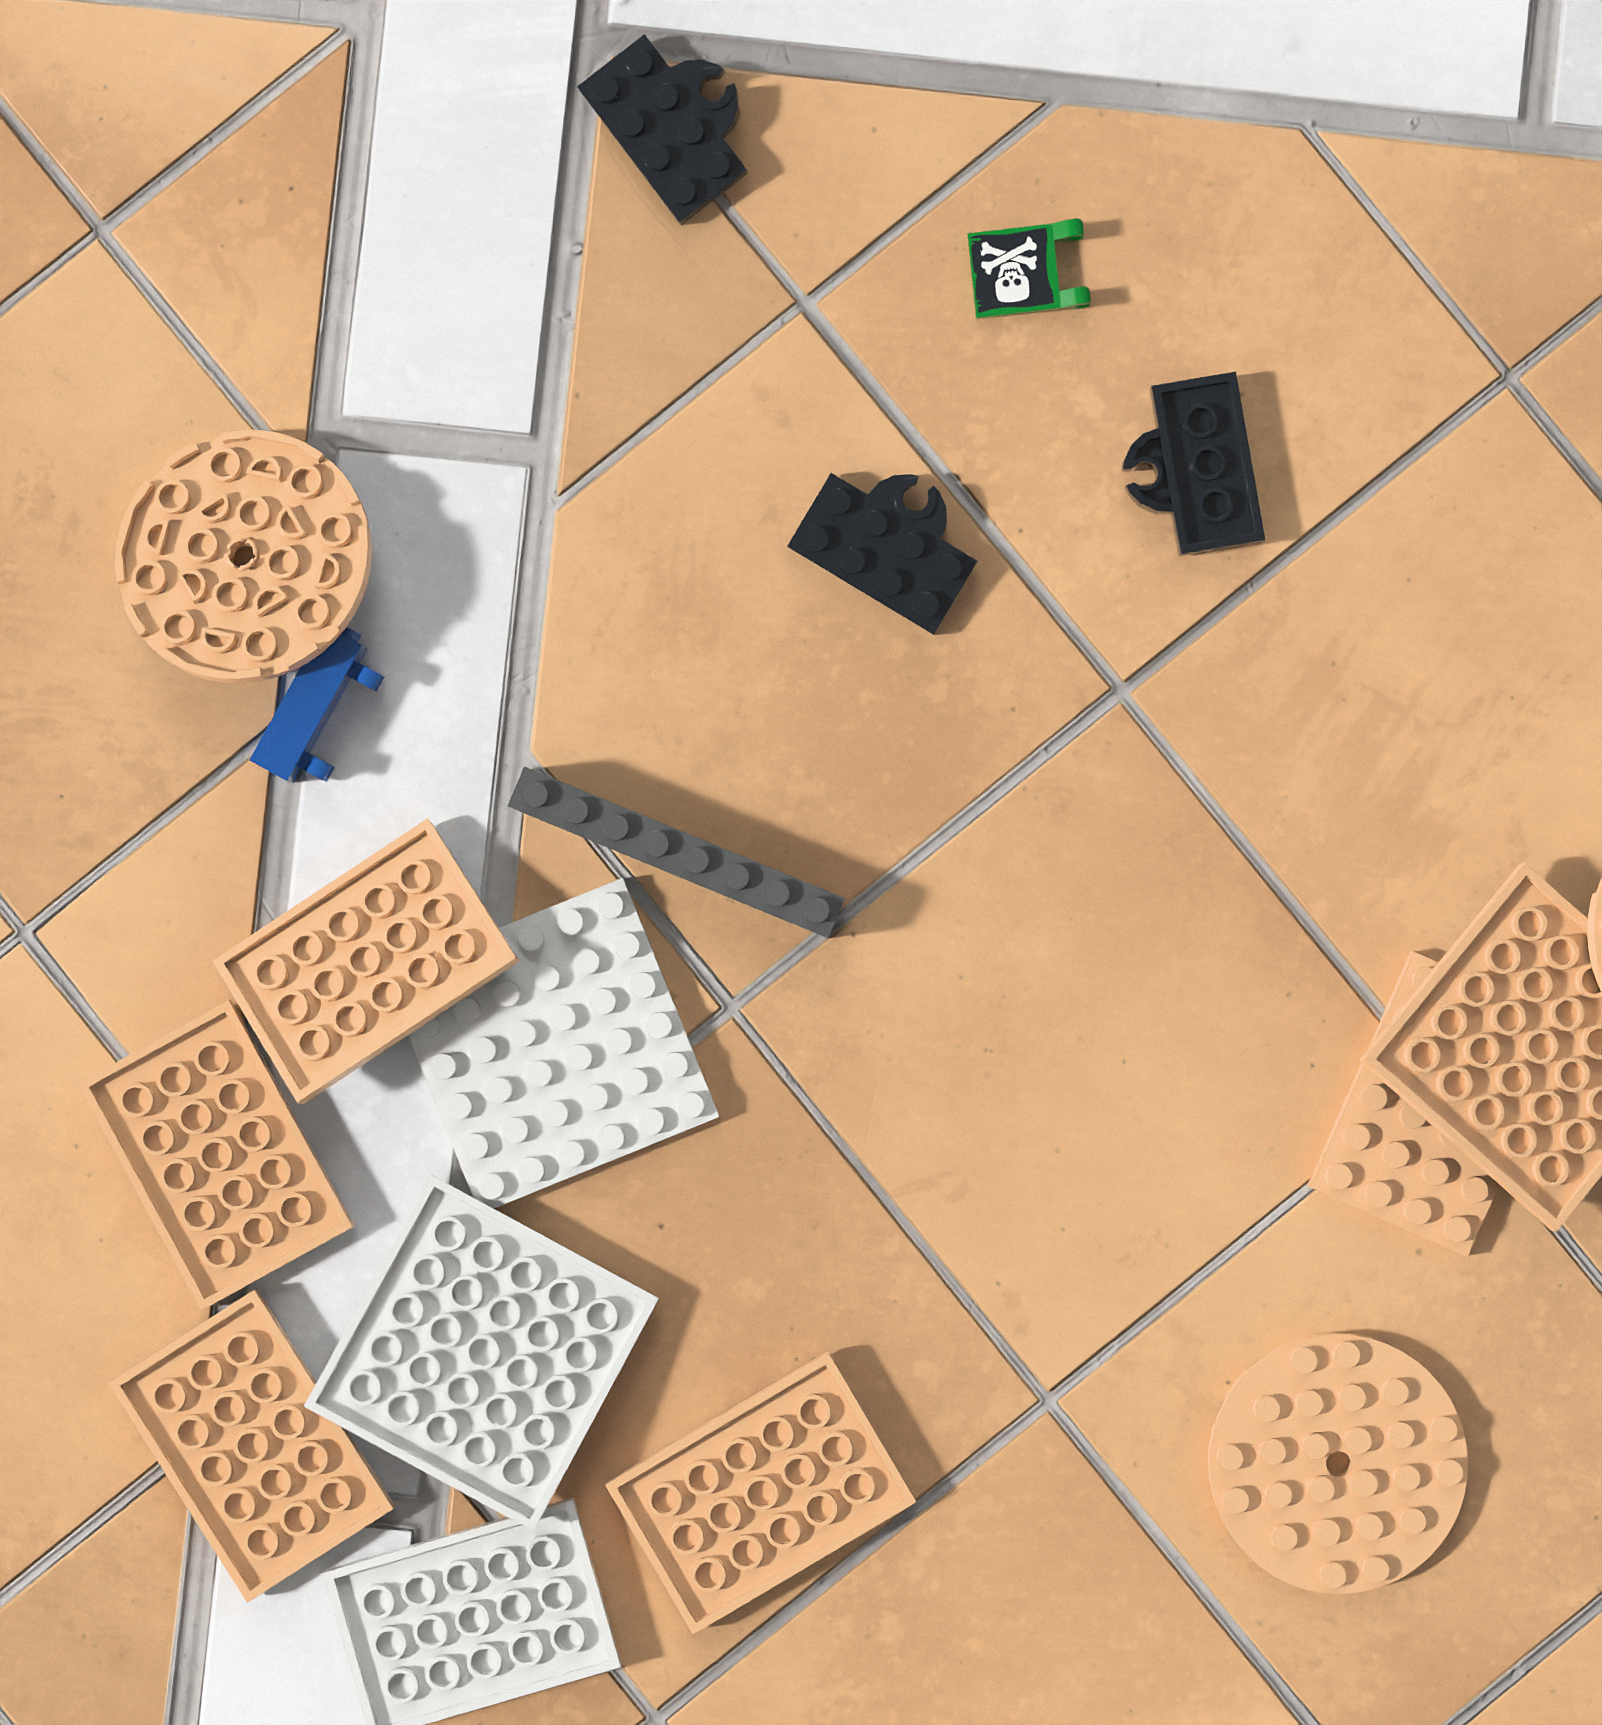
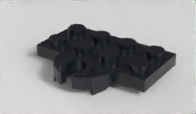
[577,34,748,225]
[1122,371,1265,556]
[787,473,978,635]

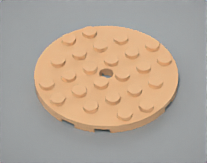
[115,430,372,683]
[1207,1332,1468,1594]

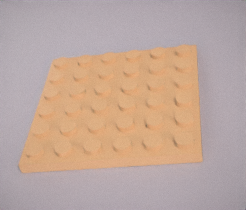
[1359,863,1602,1231]

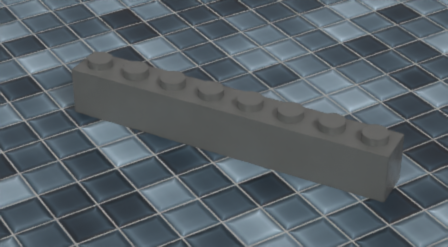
[508,766,845,938]

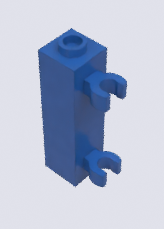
[249,627,385,783]

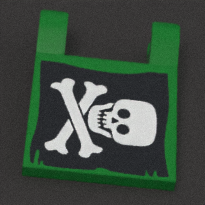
[967,218,1091,319]

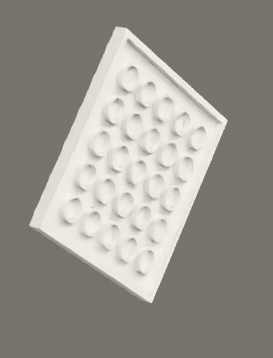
[408,878,720,1209]
[304,1175,659,1531]

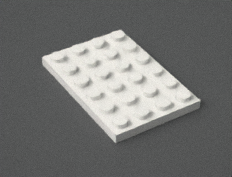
[323,1497,622,1725]

